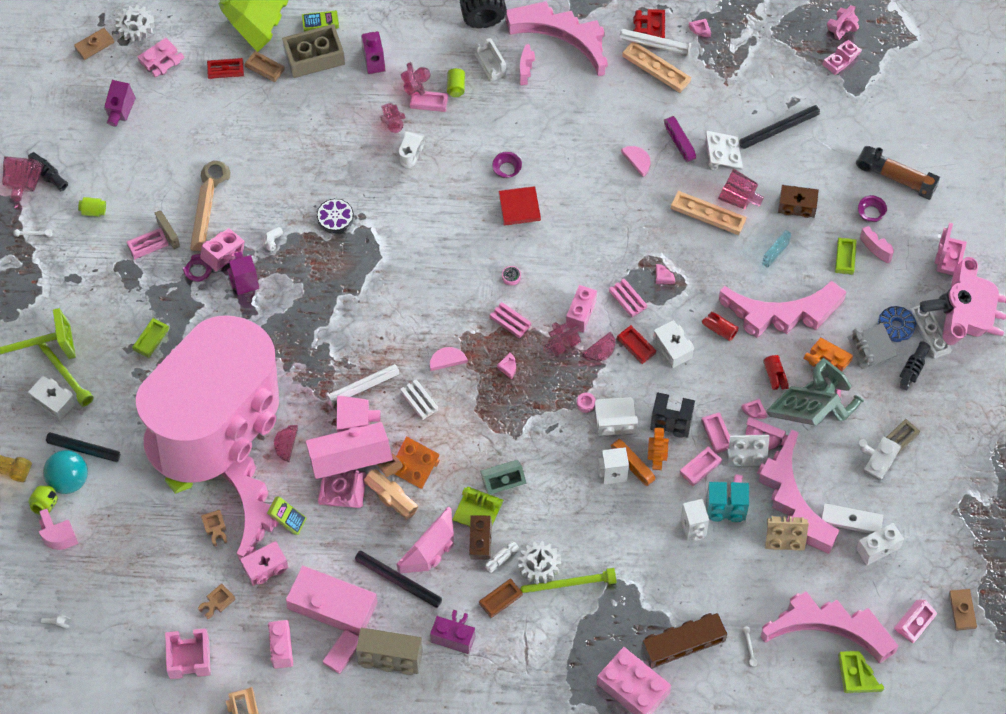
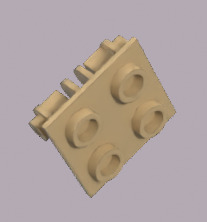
[765,516,809,551]

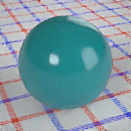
[43,450,88,494]

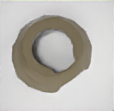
[201,160,231,188]

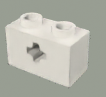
[653,320,694,368]
[28,376,76,421]
[598,447,629,485]
[680,499,709,541]
[856,523,904,565]

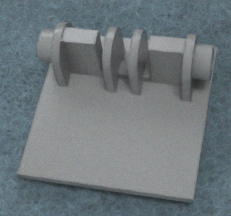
[847,323,898,369]

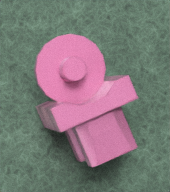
[827,5,859,40]

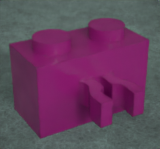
[227,252,259,295]
[430,609,476,654]

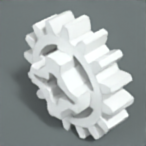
[115,5,155,42]
[518,541,562,584]

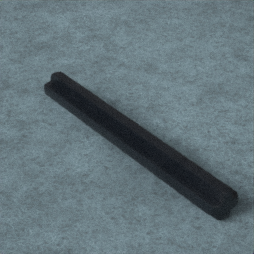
[739,105,820,149]
[355,551,442,608]

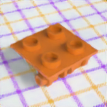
[395,436,440,489]

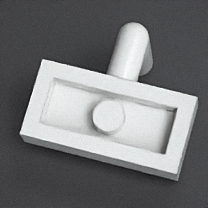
[859,436,901,481]

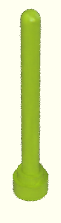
[38,343,94,407]
[520,568,617,593]

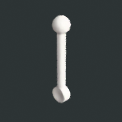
[13,229,53,237]
[742,626,757,667]

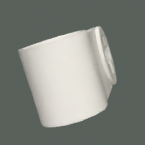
[399,132,425,168]

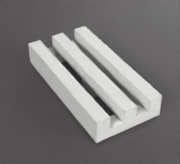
[400,379,438,420]

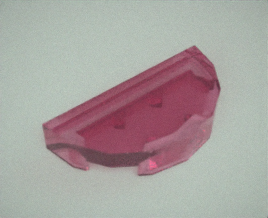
[582,331,615,362]
[274,425,298,462]

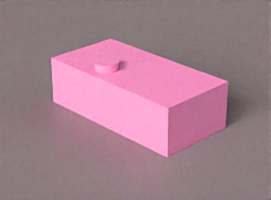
[306,422,392,479]
[286,565,378,637]

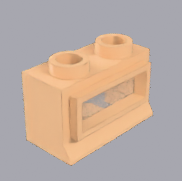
[226,687,259,714]

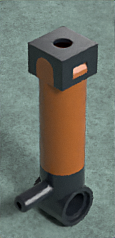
[856,146,940,200]

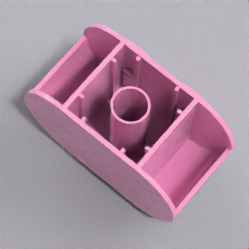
[136,316,279,483]

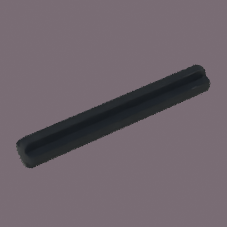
[46,432,121,462]

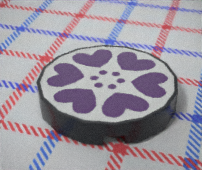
[317,198,354,234]

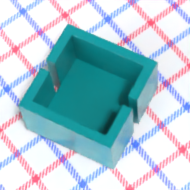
[706,482,749,523]

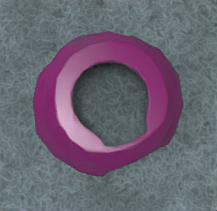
[492,152,522,178]
[858,195,887,222]
[183,254,212,282]

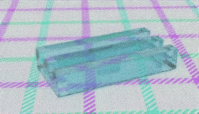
[762,230,791,267]

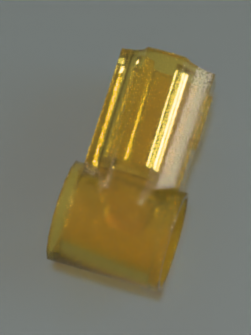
[0,455,32,482]

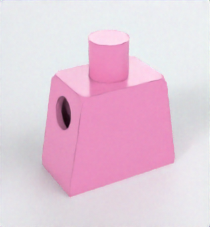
[337,396,381,433]

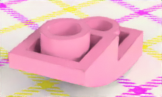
[822,40,862,75]
[520,44,535,85]
[860,226,894,263]

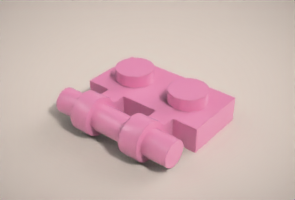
[138,38,185,78]

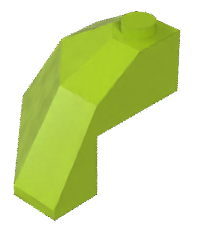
[218,0,288,52]

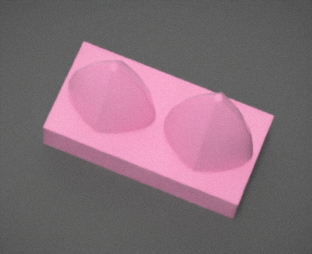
[746,417,786,450]

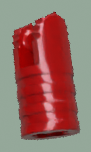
[702,312,739,342]
[763,355,789,390]

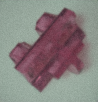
[400,62,431,96]
[380,102,406,133]
[545,322,582,356]

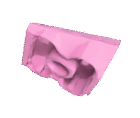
[318,469,366,508]

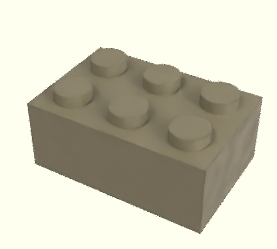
[282,24,345,78]
[356,627,423,675]

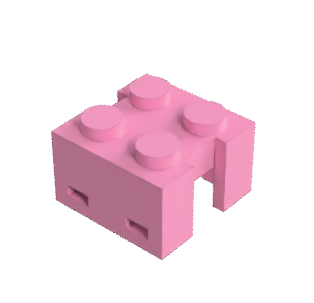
[165,629,211,679]

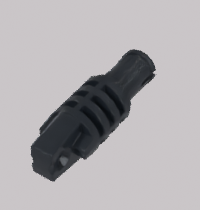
[28,152,68,191]
[900,341,931,391]

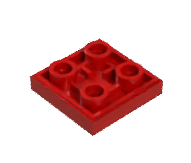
[499,186,541,226]

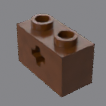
[778,185,819,218]
[469,515,492,560]

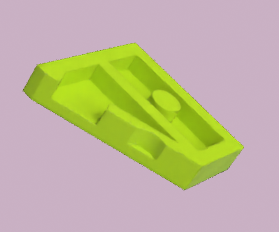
[838,651,884,693]

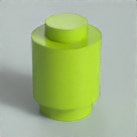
[78,197,106,217]

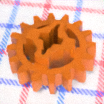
[647,428,669,470]

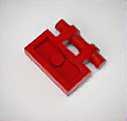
[633,9,665,39]

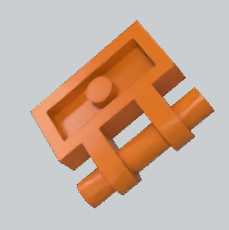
[803,337,853,372]

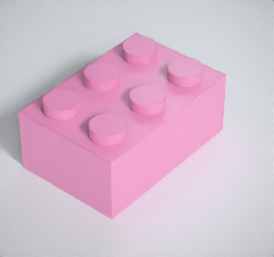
[597,647,671,714]

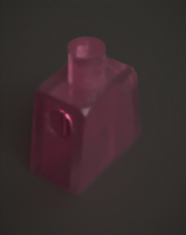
[2,156,44,201]
[718,169,764,209]

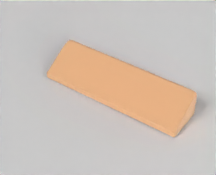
[190,178,214,251]

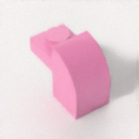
[38,509,78,550]

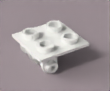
[705,131,743,170]
[727,435,769,466]

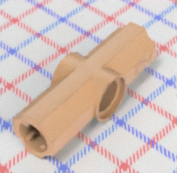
[364,469,418,520]

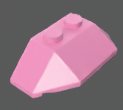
[397,507,454,573]

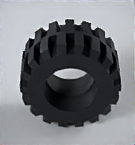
[459,0,507,29]

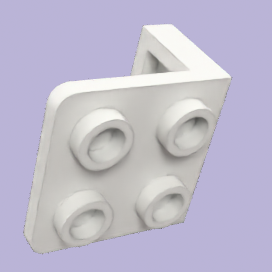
[595,397,638,436]

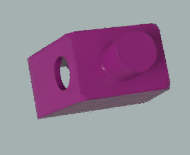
[361,31,386,74]
[104,80,136,127]

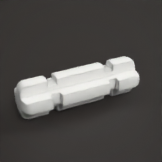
[485,541,519,573]

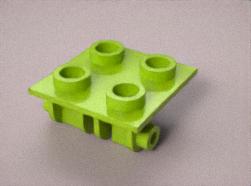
[452,486,504,527]

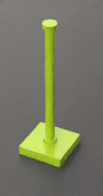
[0,308,76,359]

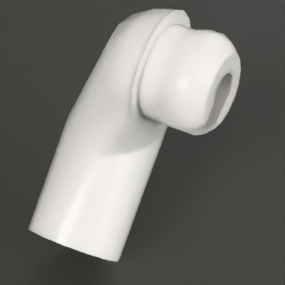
[263,227,283,252]

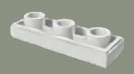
[909,305,952,359]
[822,503,884,534]

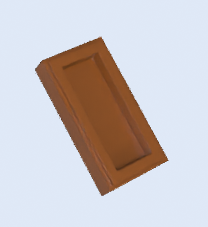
[479,578,523,618]

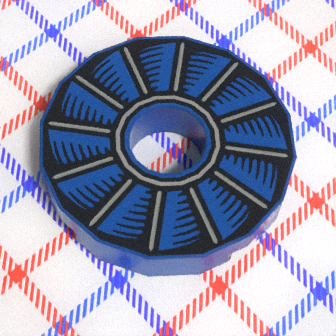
[877,306,916,342]

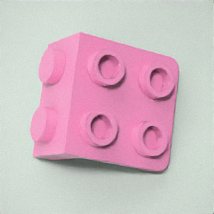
[934,223,967,275]

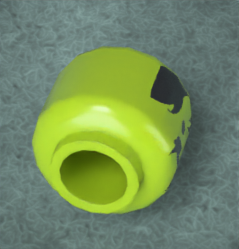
[28,485,58,515]

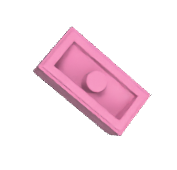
[894,600,937,643]

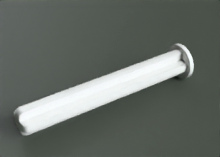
[620,29,691,57]
[326,364,399,407]

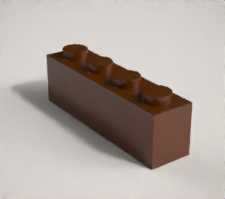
[642,613,728,669]

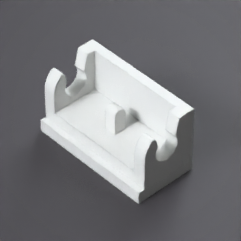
[475,38,506,82]

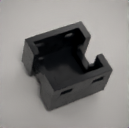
[650,392,695,438]

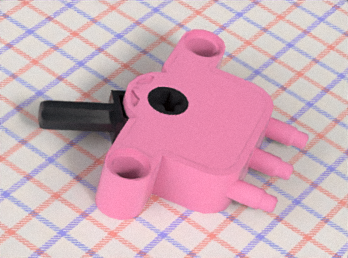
[919,257,1006,345]

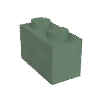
[480,460,527,495]

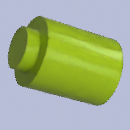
[447,68,465,97]

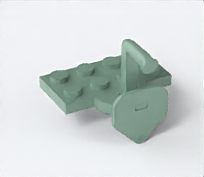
[766,358,864,426]

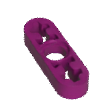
[664,116,696,162]

